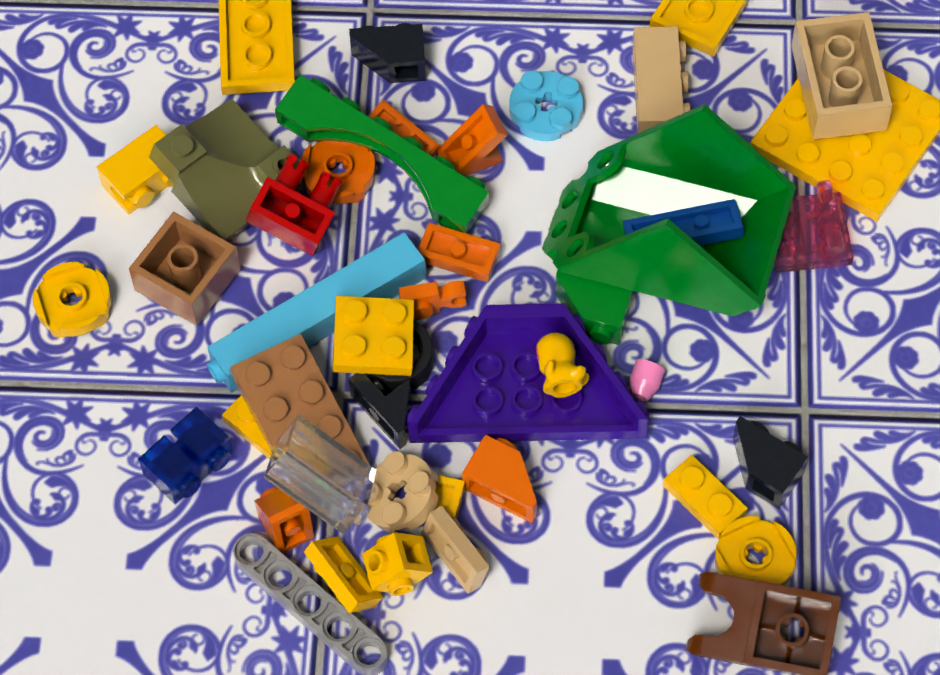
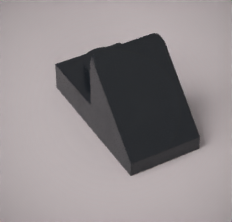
[348,373,412,449]

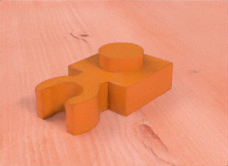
[399,281,467,319]

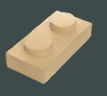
[421,506,490,594]

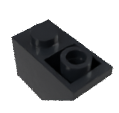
[349,23,426,83]
[733,416,808,509]

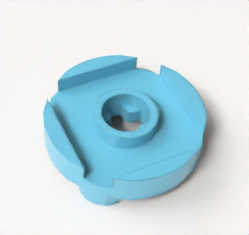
[509,71,583,141]

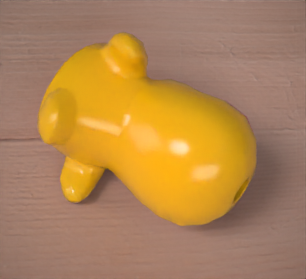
[536,332,589,398]

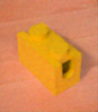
[97,125,174,215]

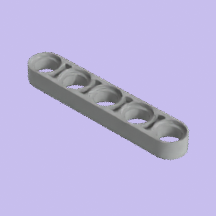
[233,533,388,675]

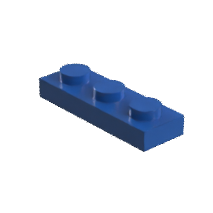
[623,199,744,246]

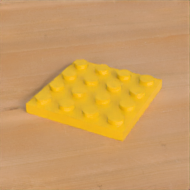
[750,69,940,222]

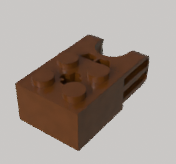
[685,572,841,675]

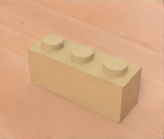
[632,26,690,134]

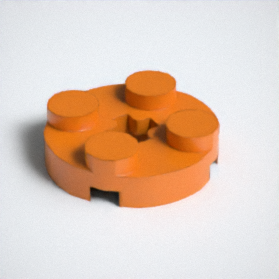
[301,140,376,204]

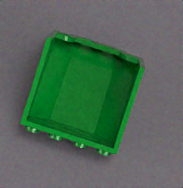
[542,104,796,316]

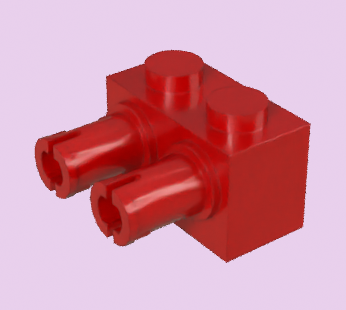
[246,154,343,256]

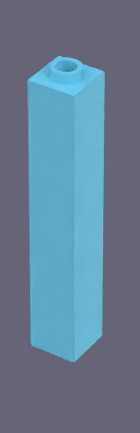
[207,232,426,393]

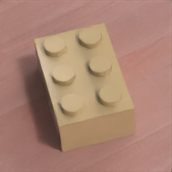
[791,12,892,139]

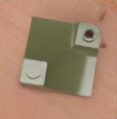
[149,98,299,242]

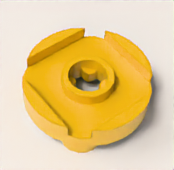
[33,262,112,338]
[715,516,797,586]

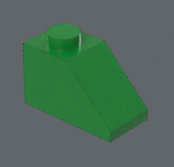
[555,270,632,345]

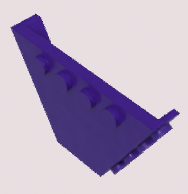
[406,303,650,443]

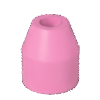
[629,359,665,402]

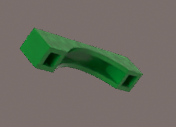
[275,74,489,234]

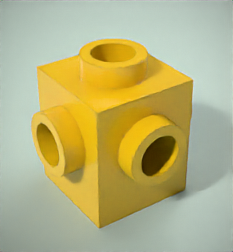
[362,532,433,596]

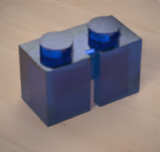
[138,407,233,505]

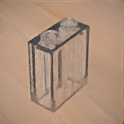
[264,414,376,534]

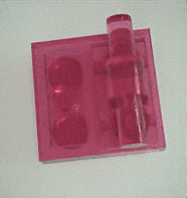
[774,180,854,273]

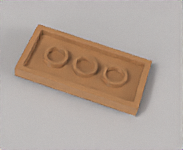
[229,334,373,506]

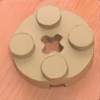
[358,451,439,533]

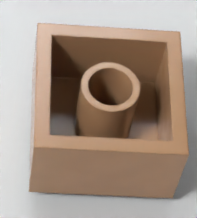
[128,211,241,326]

